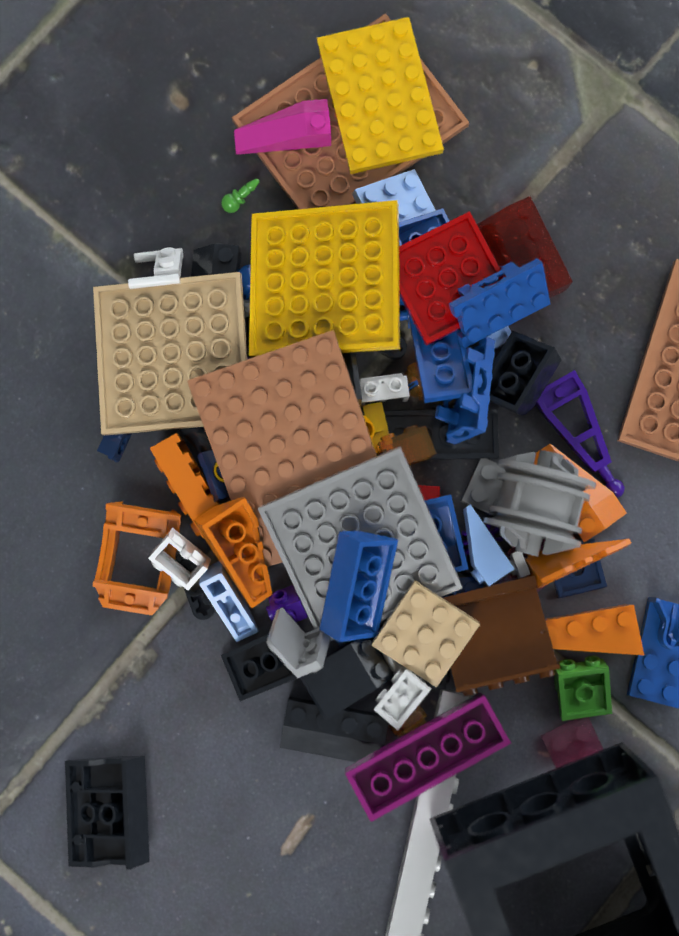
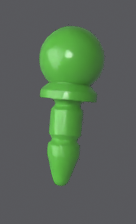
[221,179,259,213]

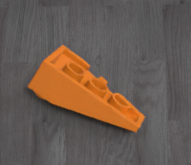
[534,444,627,542]
[193,497,273,608]
[525,539,631,589]

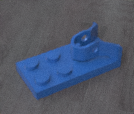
[407,312,473,403]
[627,597,679,708]

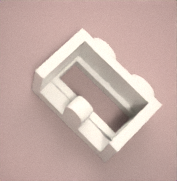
[360,373,410,408]
[148,528,211,590]

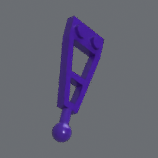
[536,370,625,498]

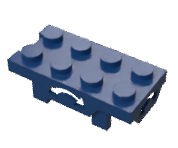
[449,259,550,348]
[435,337,495,445]

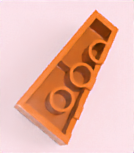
[150,433,220,538]
[545,604,644,655]

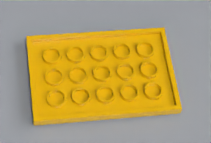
[317,17,444,174]

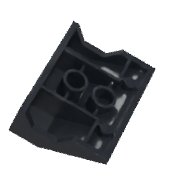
[65,756,150,870]

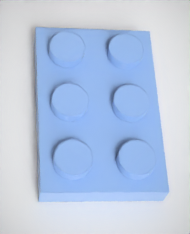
[352,169,436,222]

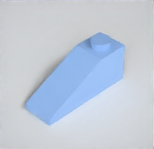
[463,504,514,586]
[199,561,259,642]

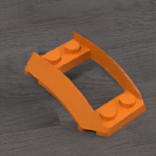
[92,501,181,615]

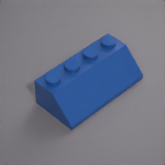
[319,531,398,642]

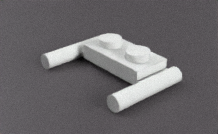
[128,247,183,289]

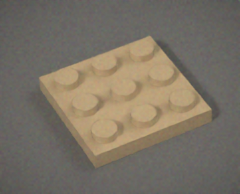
[372,580,480,687]

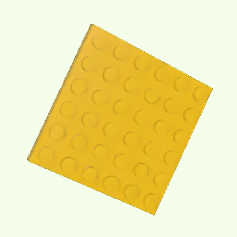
[249,200,400,358]

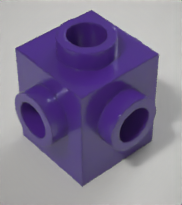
[266,585,308,622]

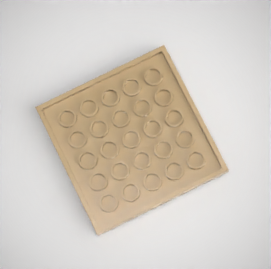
[93,272,247,436]

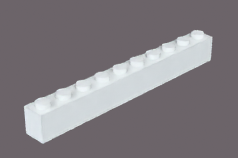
[385,689,471,936]

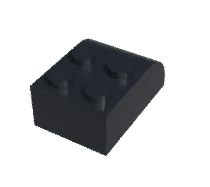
[489,330,562,416]

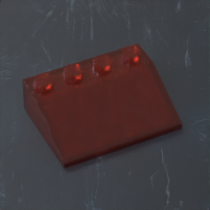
[477,196,573,298]

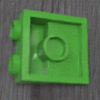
[554,656,612,721]

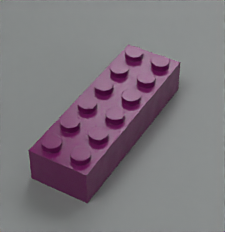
[345,692,511,822]

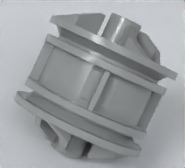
[483,450,596,557]

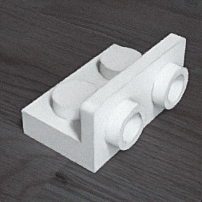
[374,669,431,730]

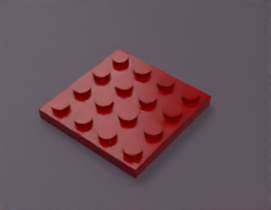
[399,211,504,346]

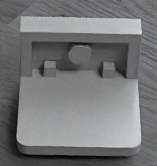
[267,608,330,678]

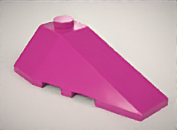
[234,99,331,155]

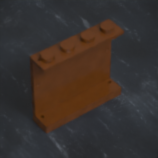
[443,575,560,697]

